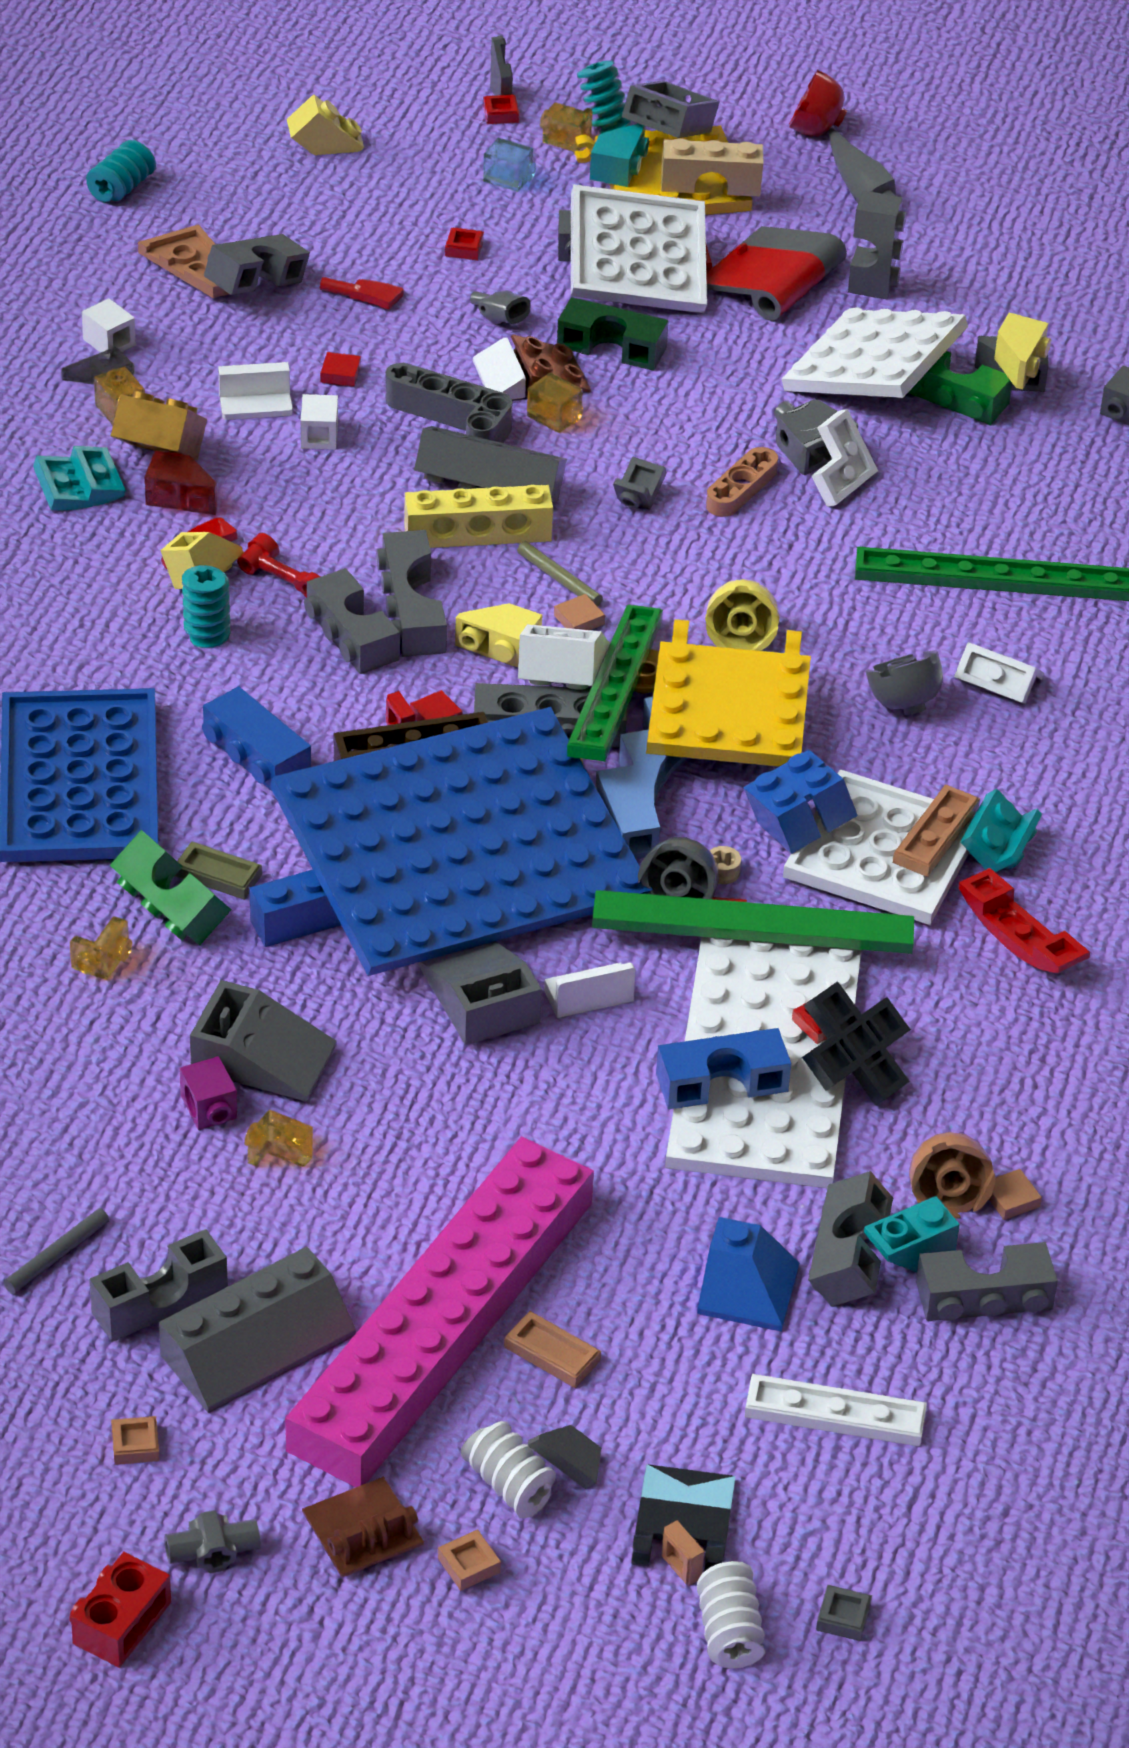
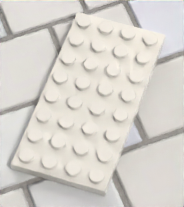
[665,937,861,1188]

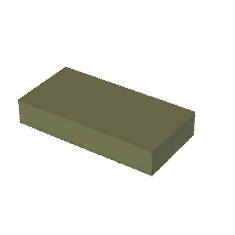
[175,841,262,900]

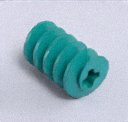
[576,60,632,134]
[86,140,156,203]
[182,565,231,648]

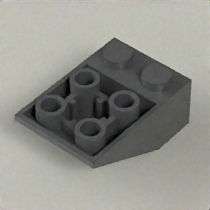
[418,941,542,1045]
[190,980,337,1102]

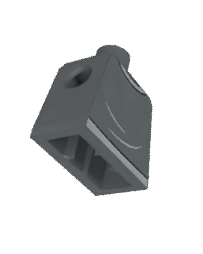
[774,399,858,475]

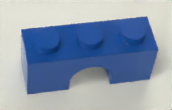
[656,1028,792,1110]

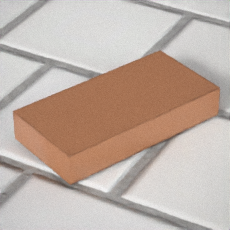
[504,1311,601,1388]

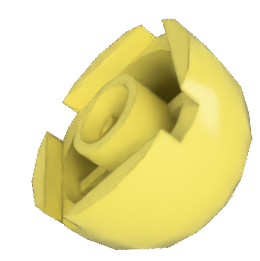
[705,579,780,651]

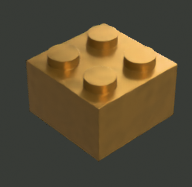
[111,391,207,461]

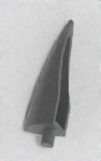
[829,128,896,203]

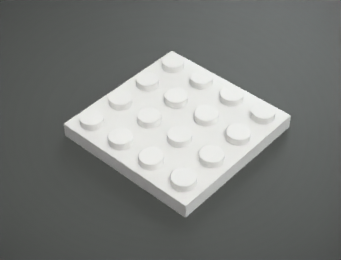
[571,184,707,313]
[781,307,968,398]
[783,769,976,925]

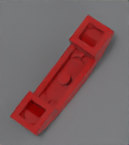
[959,868,1090,973]

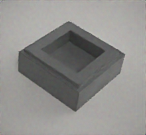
[816,1584,872,1641]

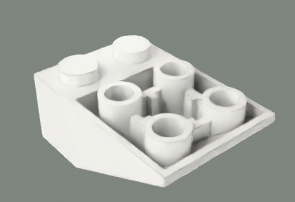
[518,624,610,689]

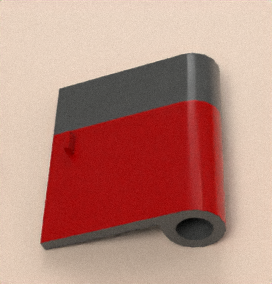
[706,226,847,321]

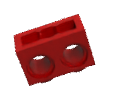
[69,1551,171,1668]

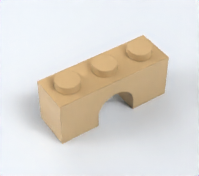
[661,139,764,197]

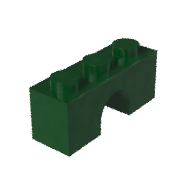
[557,297,669,371]

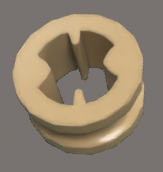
[709,846,741,884]

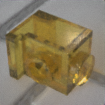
[540,102,593,152]

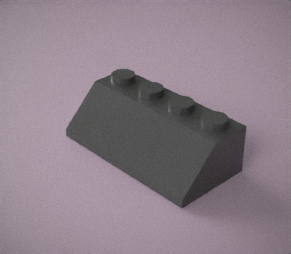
[159,1246,356,1413]

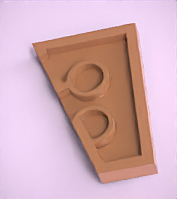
[138,224,229,298]

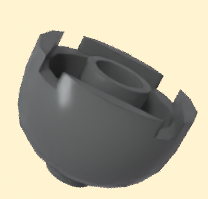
[865,651,943,715]
[638,837,719,899]

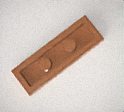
[892,784,980,877]

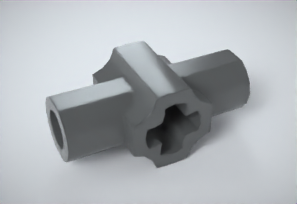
[164,1510,261,1573]

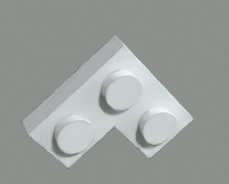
[812,409,878,507]

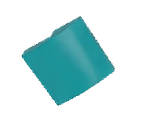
[33,446,126,510]

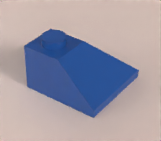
[697,1217,800,1332]

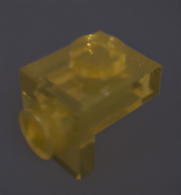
[70,916,132,980]
[245,1109,313,1168]

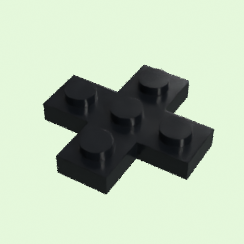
[802,981,911,1106]

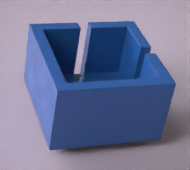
[743,750,858,854]

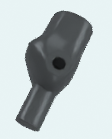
[470,290,531,325]

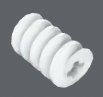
[461,1421,556,1519]
[697,1561,766,1669]

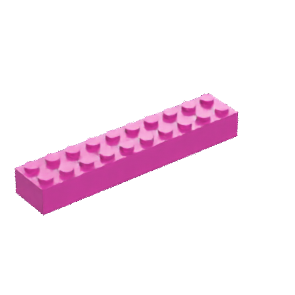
[285,1136,594,1487]

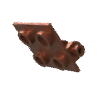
[511,334,591,398]
[302,1476,424,1578]

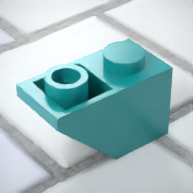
[589,123,650,187]
[864,1196,960,1272]

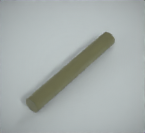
[517,541,603,607]

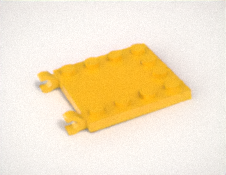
[574,125,753,215]
[646,619,811,767]

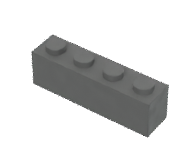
[414,426,567,503]

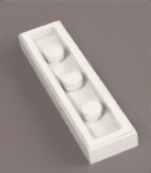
[745,1374,927,1447]

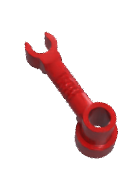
[237,533,320,598]

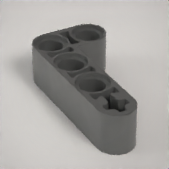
[385,363,513,443]

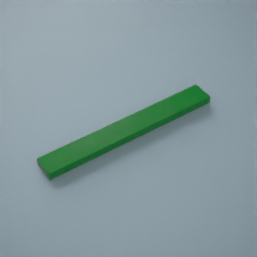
[855,547,1129,601]
[567,604,663,762]
[592,890,915,954]

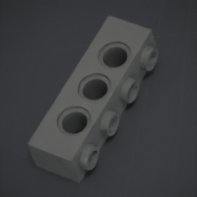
[474,683,627,748]

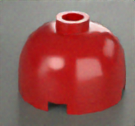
[789,69,848,136]

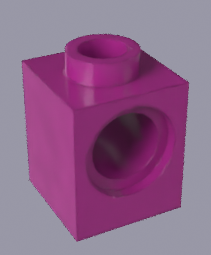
[180,1056,237,1130]

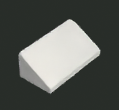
[473,338,526,400]

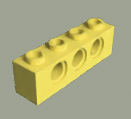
[404,485,553,548]

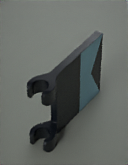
[631,1464,736,1572]

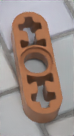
[706,447,778,517]

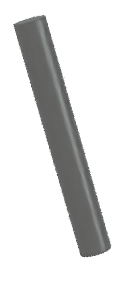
[3,1208,109,1294]

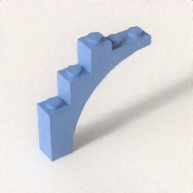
[596,697,687,859]

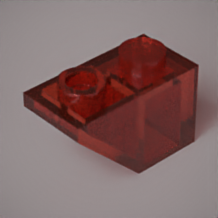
[144,450,217,515]

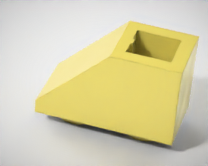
[287,94,364,155]
[994,312,1051,390]
[160,532,244,589]
[455,603,542,667]

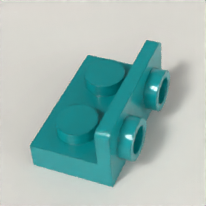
[960,789,1042,872]

